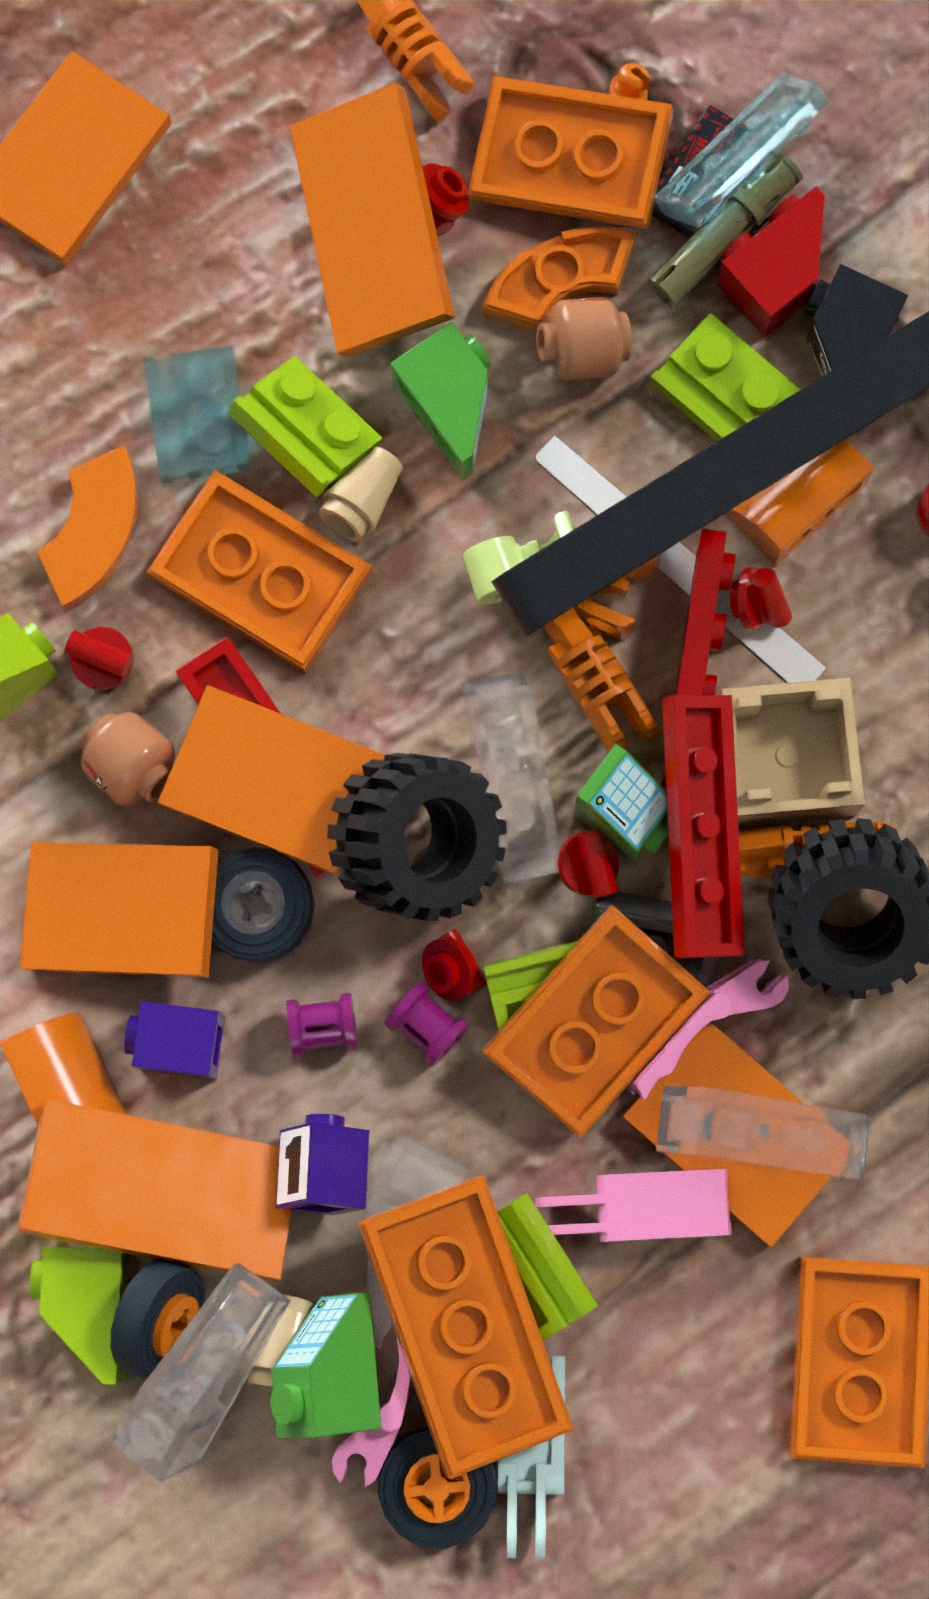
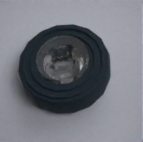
[212,847,315,963]

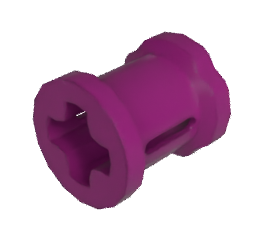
[384,982,470,1068]
[286,993,358,1058]

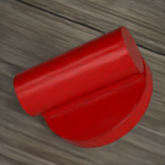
[422,163,469,236]
[730,567,792,630]
[64,627,134,690]
[557,829,619,898]
[422,928,487,1001]

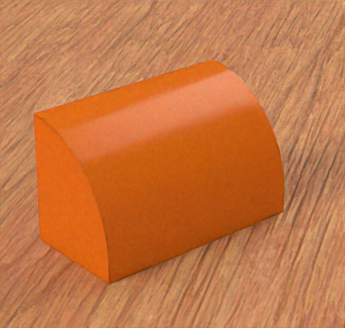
[726,440,874,566]
[0,1013,127,1126]

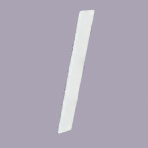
[536,436,826,683]

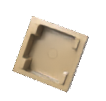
[720,677,865,827]

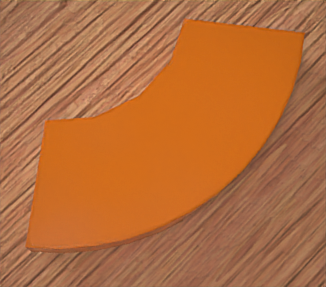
[482,226,637,331]
[37,445,139,611]

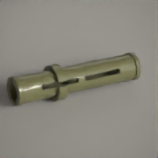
[647,151,803,309]

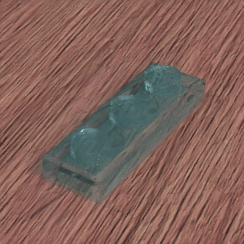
[653,74,829,228]

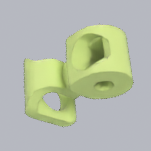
[463,511,575,605]

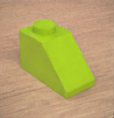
[0,613,59,722]
[30,1247,131,1384]

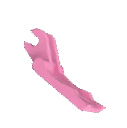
[627,959,789,1101]
[535,1169,732,1242]
[332,1338,412,1488]

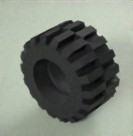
[327,753,507,921]
[768,818,929,999]

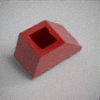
[717,186,825,338]

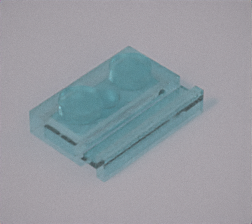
[144,346,251,483]

